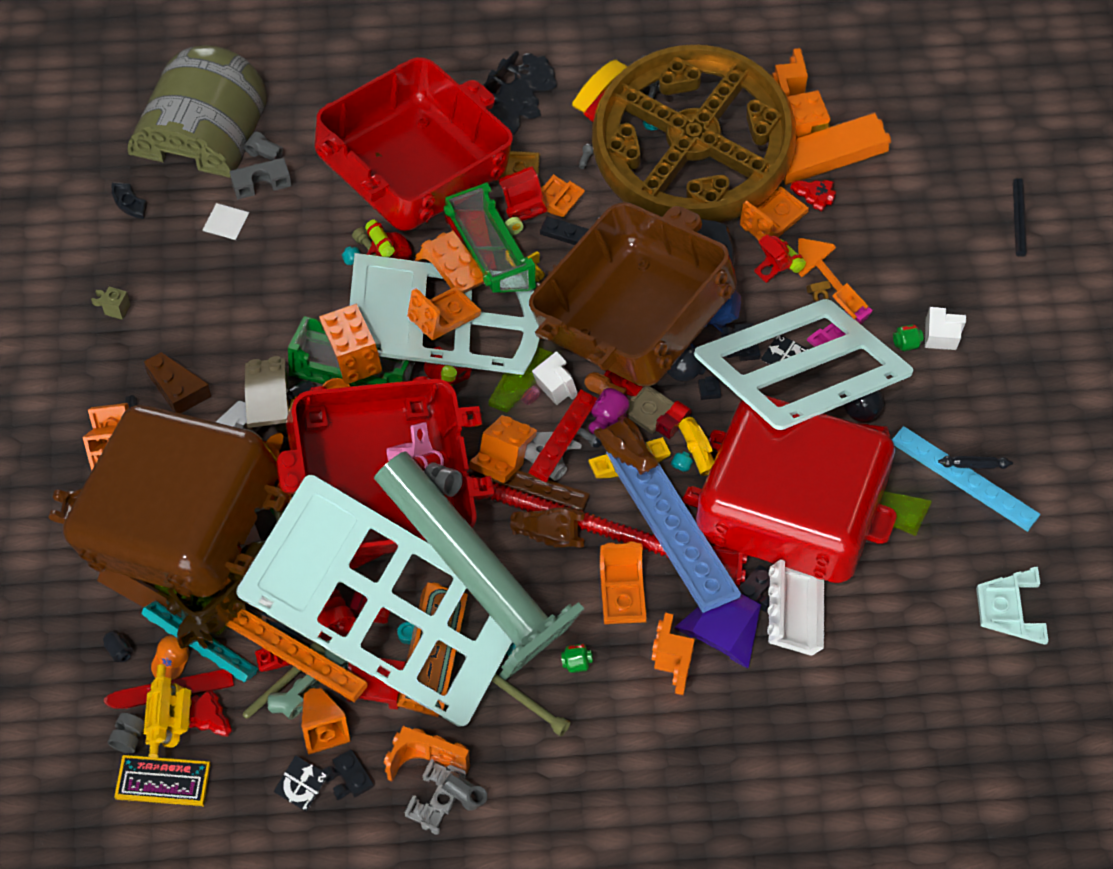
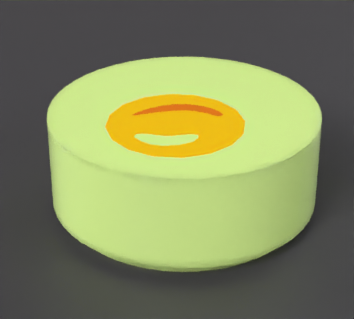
[504,217,523,236]

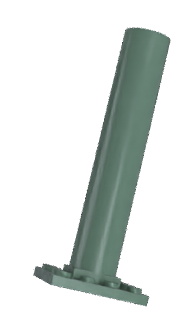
[374,451,584,681]

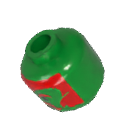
[893,324,923,351]
[561,643,593,673]

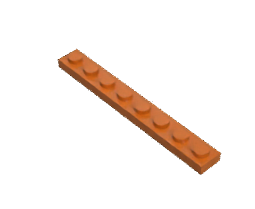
[226,609,368,703]

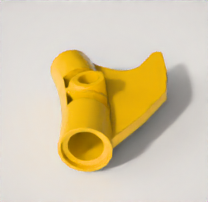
[679,417,714,476]

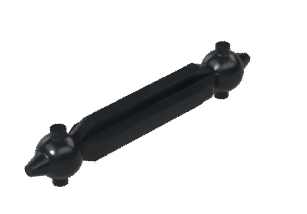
[938,456,1013,469]

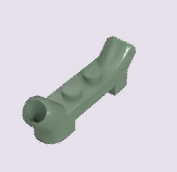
[268,639,349,720]

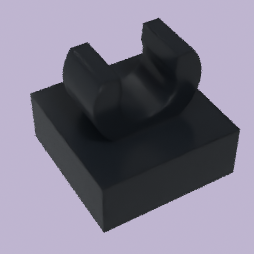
[698,376,721,400]

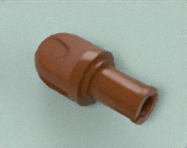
[584,372,627,395]

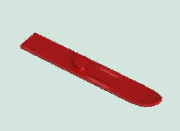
[104,669,234,709]

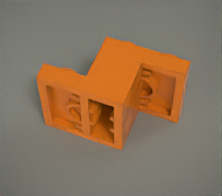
[772,48,808,97]
[770,90,830,138]
[82,403,129,470]
[469,415,537,483]
[651,613,695,695]

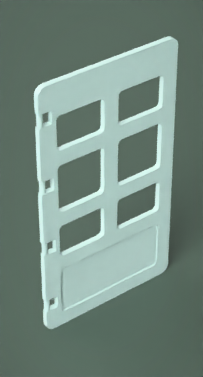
[237,475,512,727]

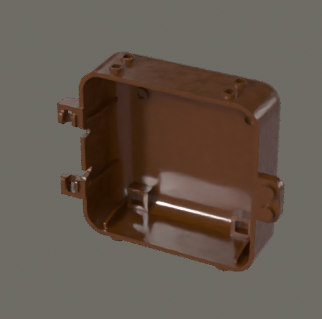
[529,203,737,387]
[63,405,289,597]

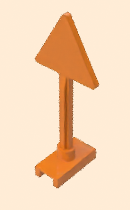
[798,238,869,319]

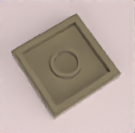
[626,386,674,434]

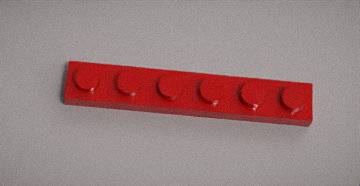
[528,389,598,482]

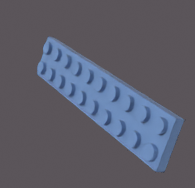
[606,442,741,613]

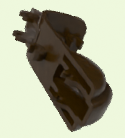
[166,541,266,649]

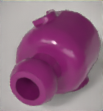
[588,388,630,434]

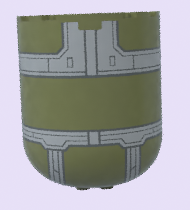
[128,45,267,178]

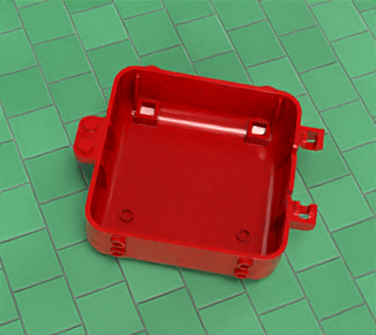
[315,58,513,231]
[276,376,494,557]
[682,395,897,583]

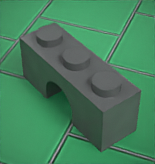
[229,158,291,200]

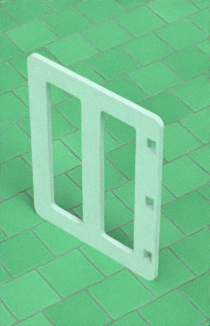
[694,299,913,430]

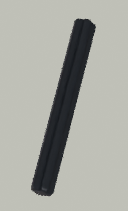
[1013,178,1027,257]

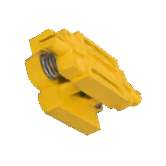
[144,665,191,758]

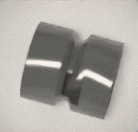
[424,463,462,497]
[108,713,145,754]

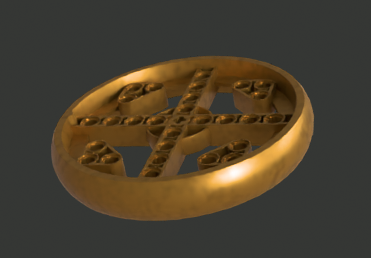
[592,45,796,223]

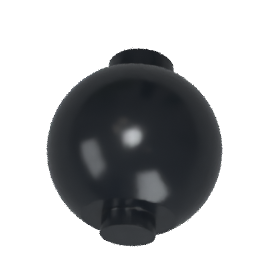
[667,343,707,381]
[844,390,884,422]

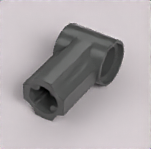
[243,132,283,160]
[441,771,487,810]

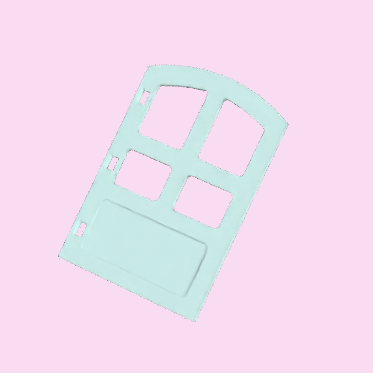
[349,253,539,375]

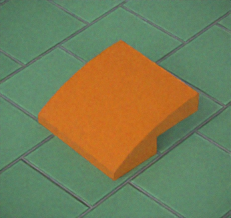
[542,174,585,217]

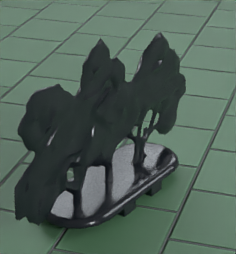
[483,51,557,135]

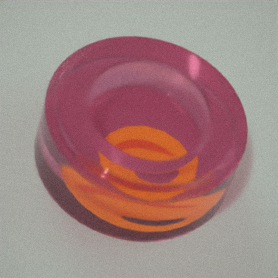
[521,386,541,405]

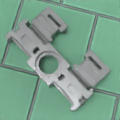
[405,759,466,834]

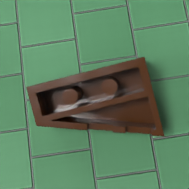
[144,352,211,414]

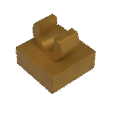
[806,281,831,302]

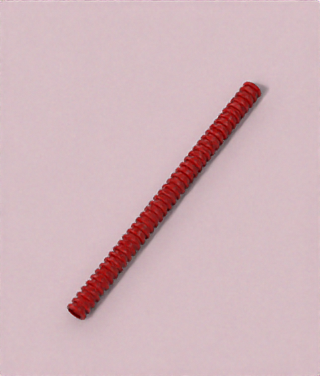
[467,473,669,558]

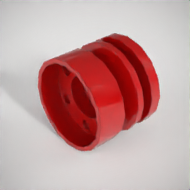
[317,589,356,642]

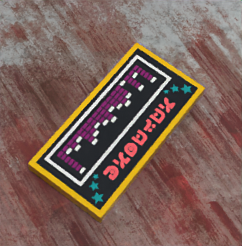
[114,755,211,806]

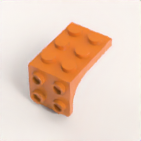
[740,187,809,241]
[415,231,484,293]
[407,287,481,340]
[319,303,382,384]
[599,542,646,624]
[384,726,470,781]

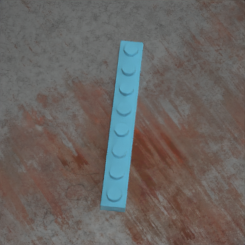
[892,426,1040,532]

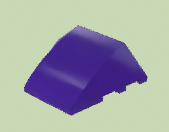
[674,594,761,669]

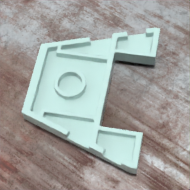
[976,567,1048,644]

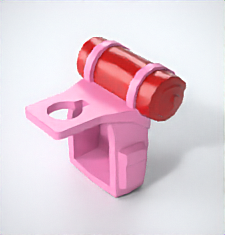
[387,422,448,471]

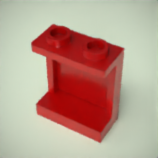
[499,166,548,221]
[711,545,747,588]
[346,658,405,710]

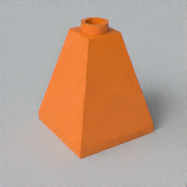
[301,688,350,755]

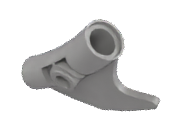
[524,432,581,481]

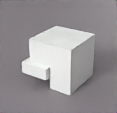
[925,307,966,350]
[532,351,578,405]

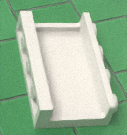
[767,559,824,656]

